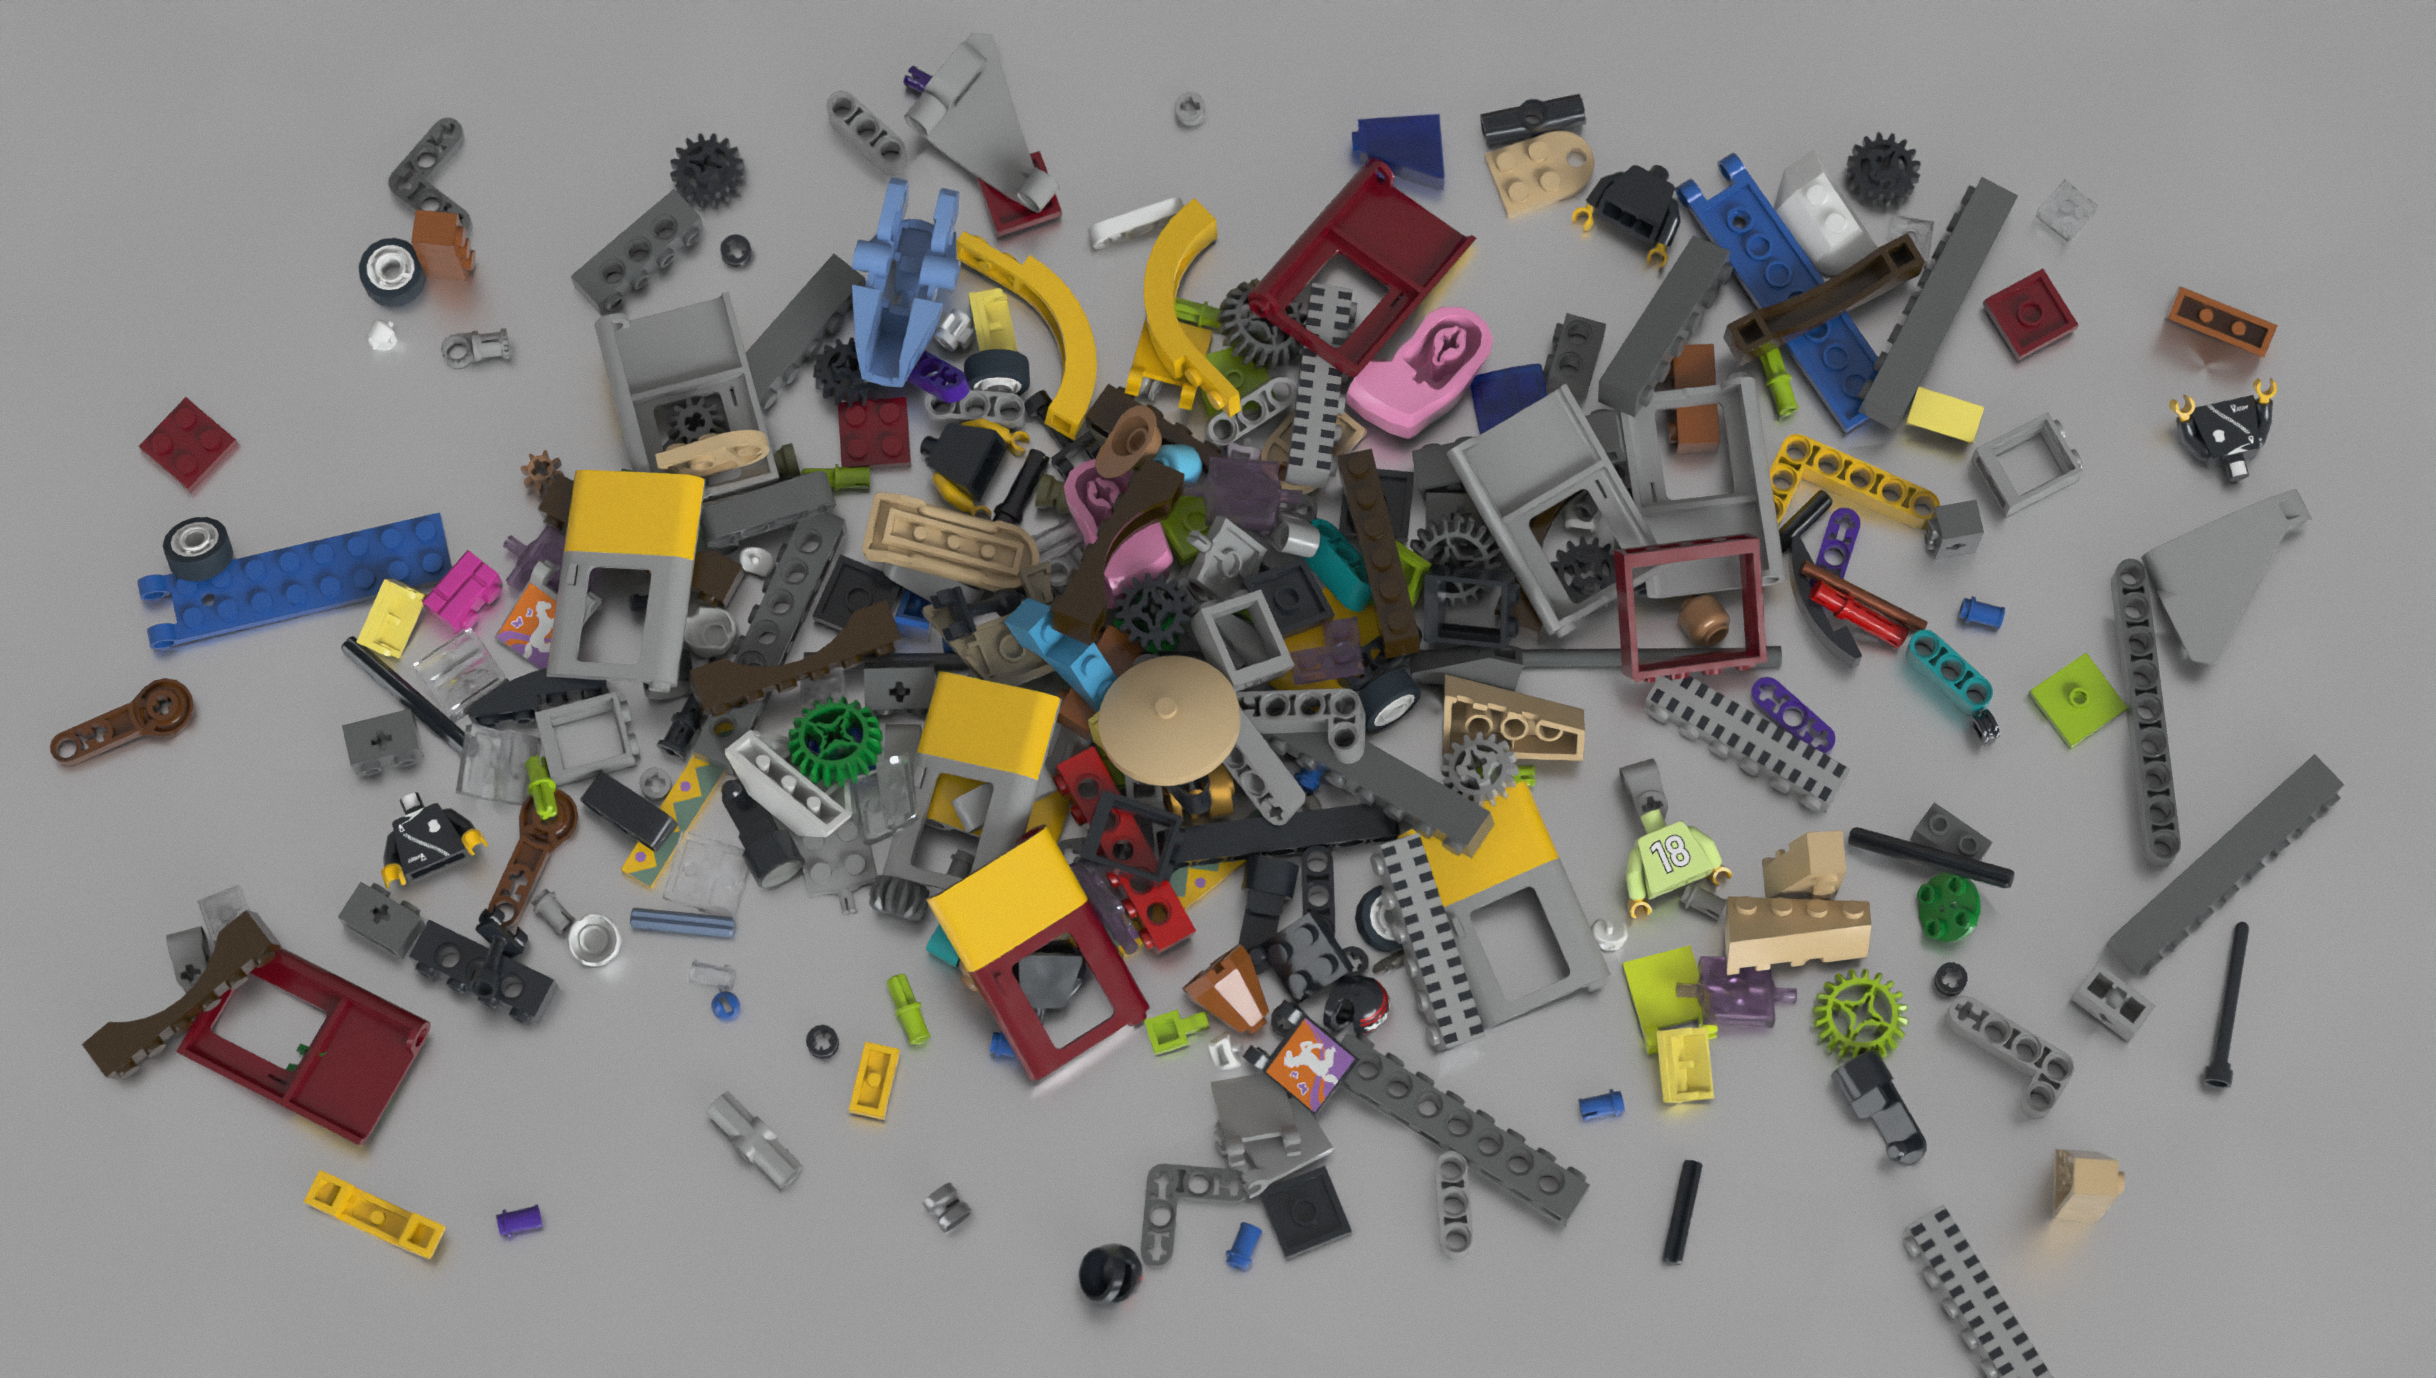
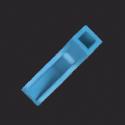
[1004,597,1118,712]

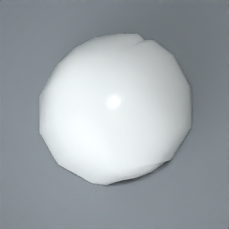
[684,606,737,658]
[567,913,622,967]

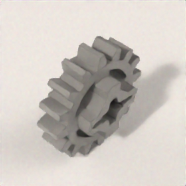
[1441,732,1519,807]

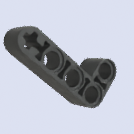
[700,471,837,556]

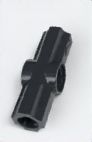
[1480,94,1586,145]

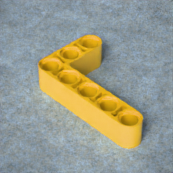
[1769,434,1940,530]

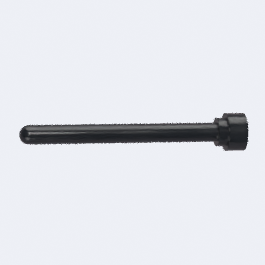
[2203,922,2249,1088]

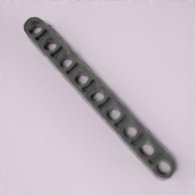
[2111,558,2181,868]

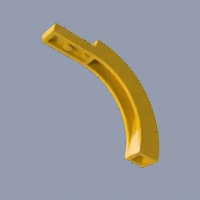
[1143,198,1241,418]
[956,231,1097,440]

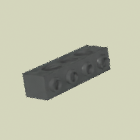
[571,189,704,316]

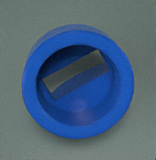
[711,991,740,1021]

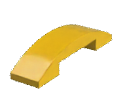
[303,1170,446,1260]

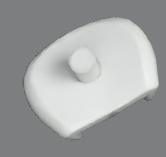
[366,319,397,351]
[1226,437,1262,471]
[1564,504,1601,533]
[739,547,775,577]
[1591,919,1628,951]
[1209,1032,1243,1070]

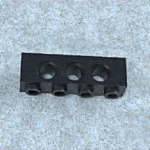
[409,920,558,1025]

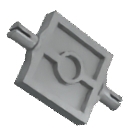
[1187,516,1267,603]
[795,811,878,914]

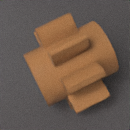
[520,450,564,496]

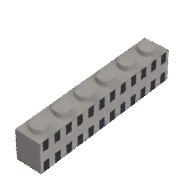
[1285,283,1357,489]
[1644,675,1850,812]
[1370,833,1486,1051]
[1903,1204,2053,1378]

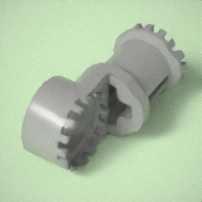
[441,328,510,368]

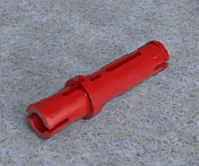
[1809,580,1908,649]

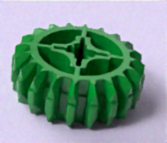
[788,696,883,788]

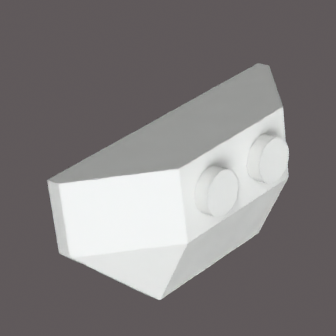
[1774,150,1878,276]
[725,730,852,837]

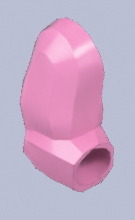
[1346,307,1493,439]
[1063,459,1173,609]

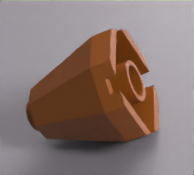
[1181,944,1269,1035]

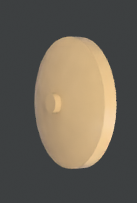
[1098,656,1241,786]

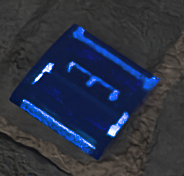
[1470,363,1547,435]

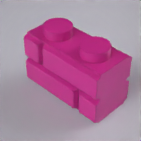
[422,550,503,635]

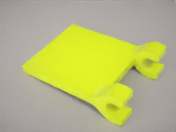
[1622,945,1718,1055]

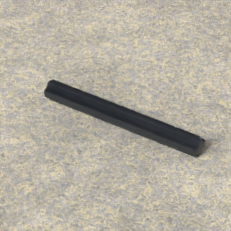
[341,636,477,758]
[1848,827,2015,889]

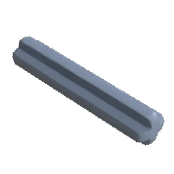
[630,907,735,938]

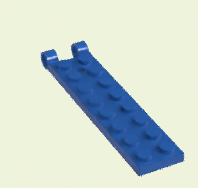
[1675,153,1878,433]
[137,512,452,649]

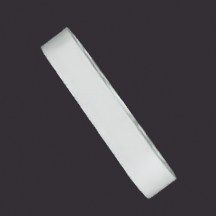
[1088,198,1184,249]

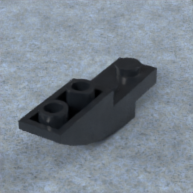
[468,668,611,729]

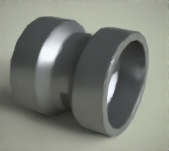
[922,1182,972,1233]

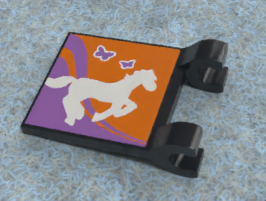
[1243,1000,1359,1116]

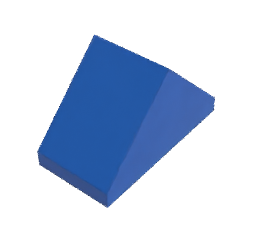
[894,588,933,642]

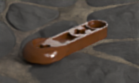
[50,678,194,766]
[488,789,578,930]

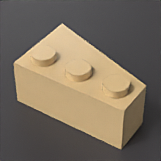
[1762,830,1846,900]

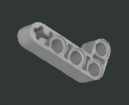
[1236,688,1366,764]
[1222,708,1305,826]
[1945,996,2074,1119]

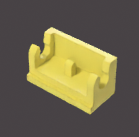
[968,288,1018,352]
[1906,386,1984,444]
[356,579,427,658]
[1656,1027,1714,1103]

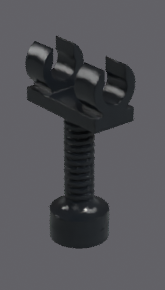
[1024,390,1102,481]
[930,586,1021,642]
[468,904,528,998]

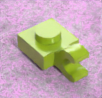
[1144,1009,1210,1056]

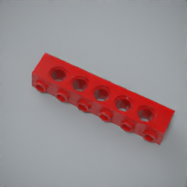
[1053,746,1196,956]

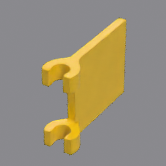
[1124,318,1213,411]

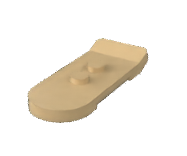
[862,492,1039,592]

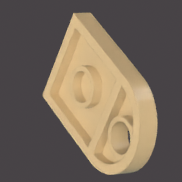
[1484,131,1594,219]
[1261,410,1366,495]
[655,430,769,479]

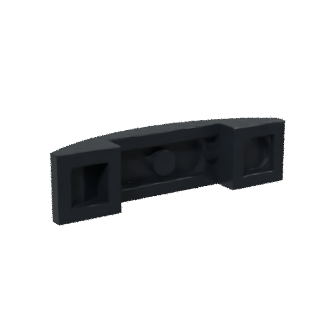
[1789,535,1862,668]

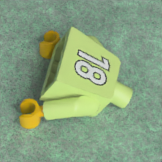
[1626,809,1732,919]

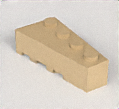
[1442,674,1585,761]
[1724,896,1871,975]
[2054,1149,2125,1222]

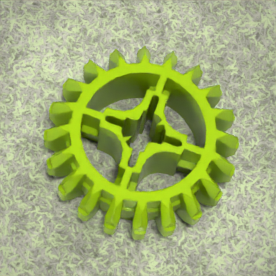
[1812,968,1909,1060]

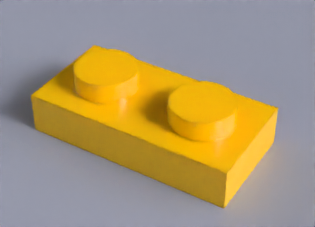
[849,1042,901,1120]

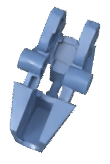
[852,177,961,387]

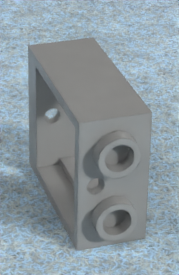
[1972,412,2083,517]
[1190,589,1295,693]
[535,691,640,787]

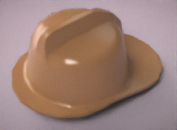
[1095,405,1162,479]

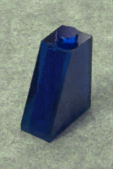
[1351,114,1445,190]

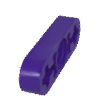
[907,350,970,403]
[1809,508,1861,606]
[1750,677,1836,755]

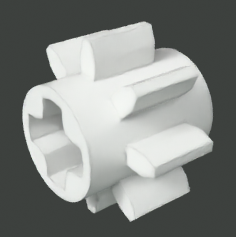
[933,309,975,352]

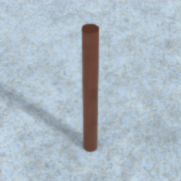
[1799,560,1928,632]

